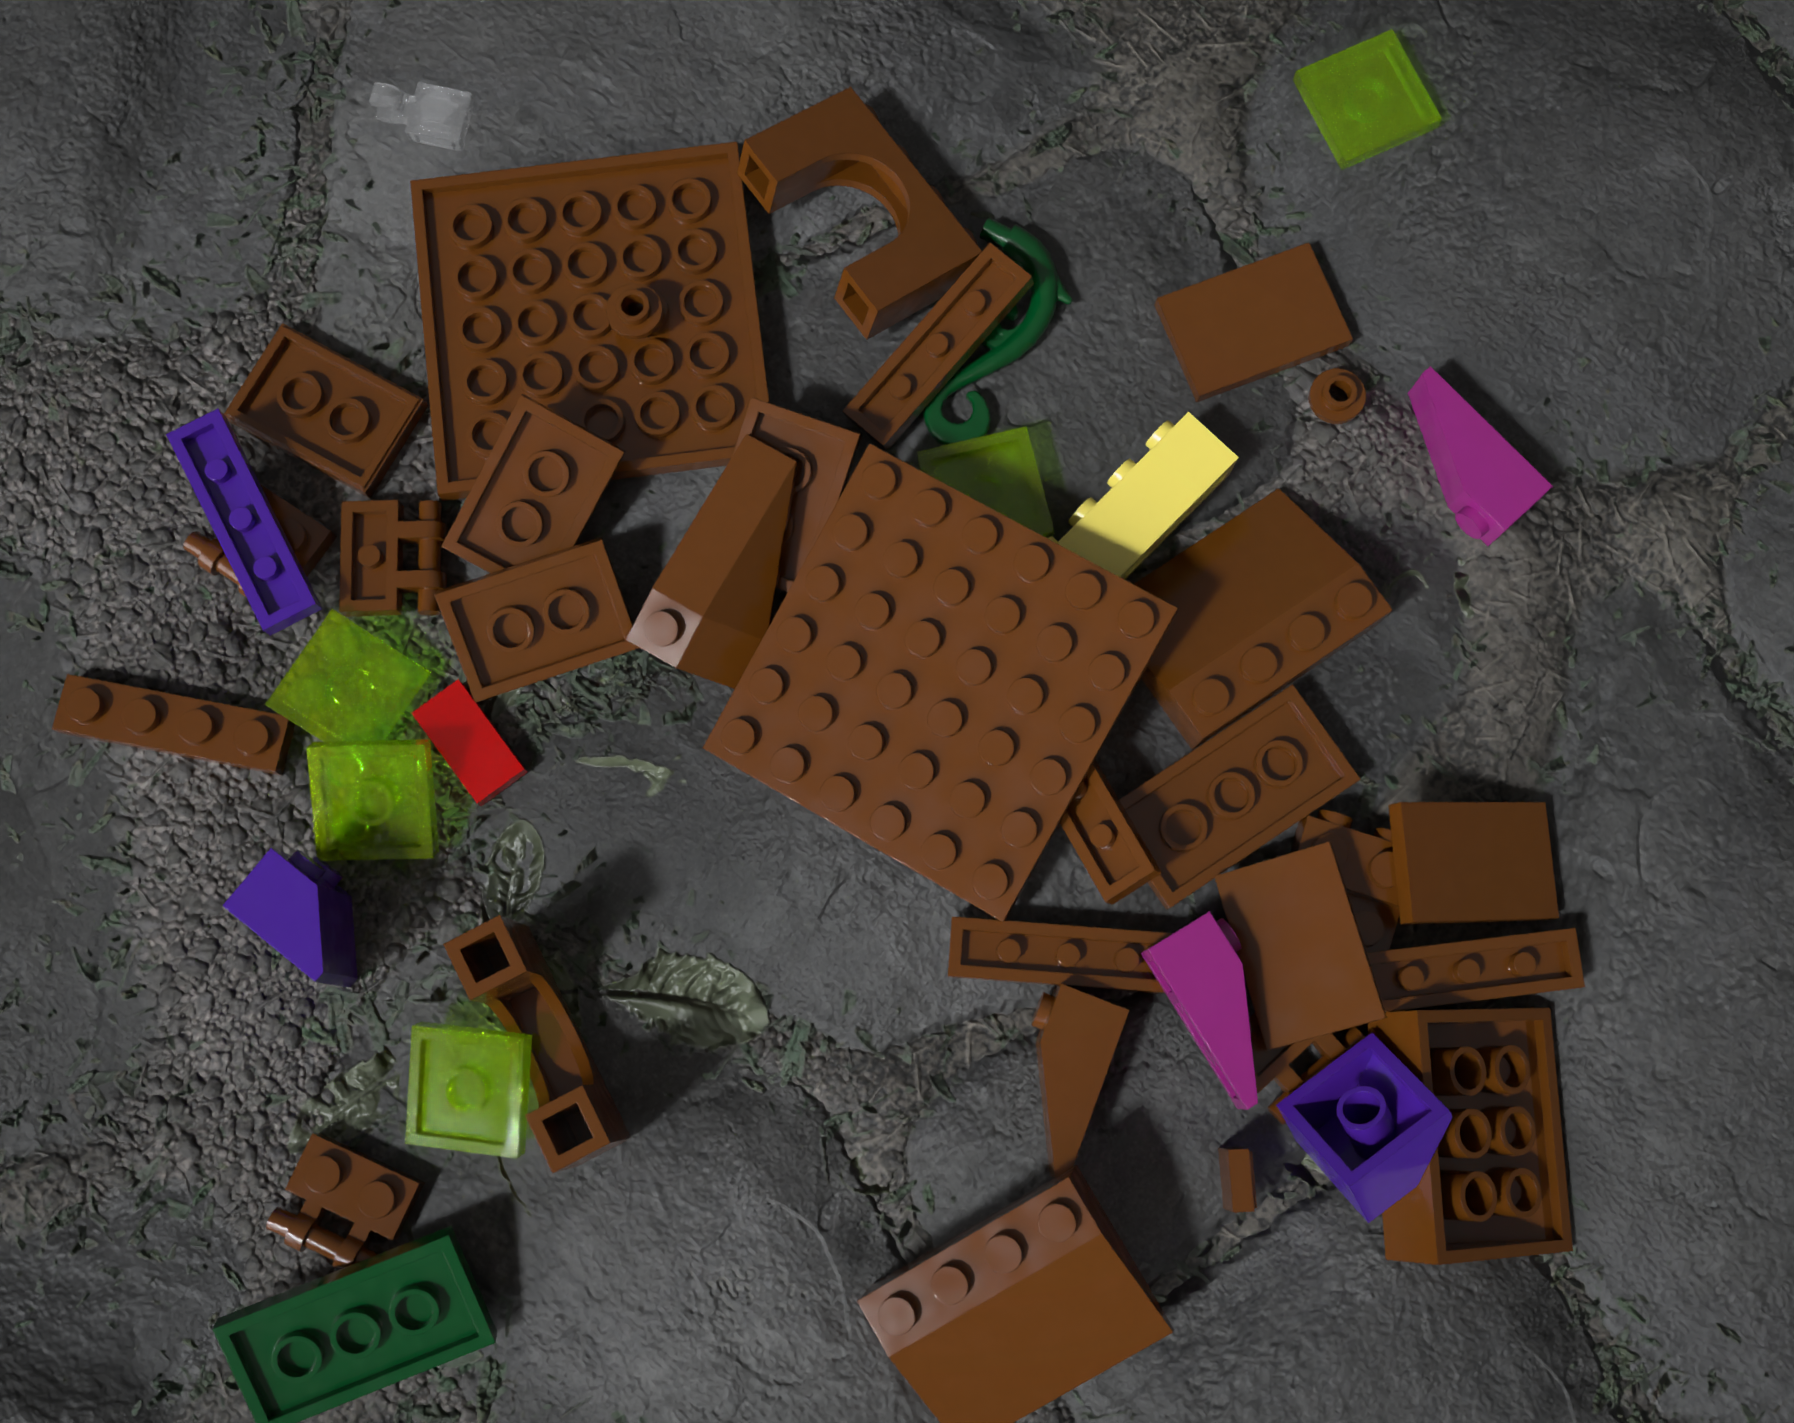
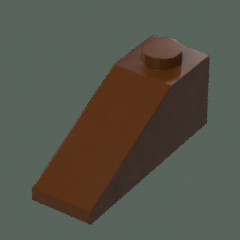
[1031,984,1129,1178]

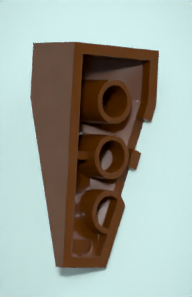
[626,434,799,689]

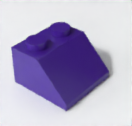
[222,848,358,988]
[1276,1033,1453,1223]

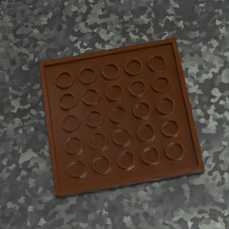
[410,142,769,501]
[703,443,1179,922]

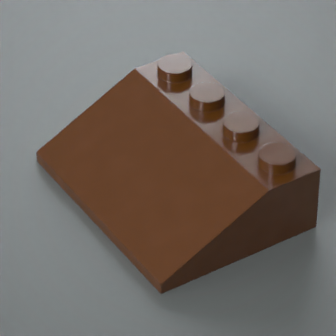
[1134,488,1393,750]
[1368,1008,1573,1265]
[857,1165,1174,1423]

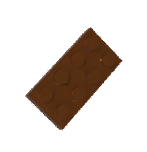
[1119,684,1361,910]

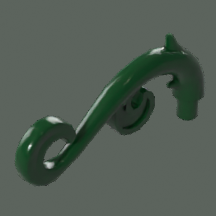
[924,218,1073,450]

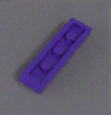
[166,408,323,636]

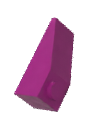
[1408,366,1553,546]
[1141,911,1258,1110]

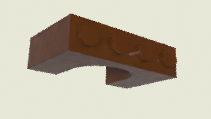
[737,87,982,340]
[443,915,631,1174]

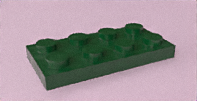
[212,1226,497,1423]

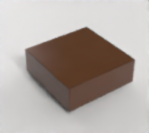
[1218,1146,1257,1213]

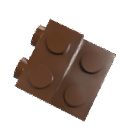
[1290,810,1400,952]

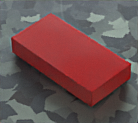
[411,679,528,806]

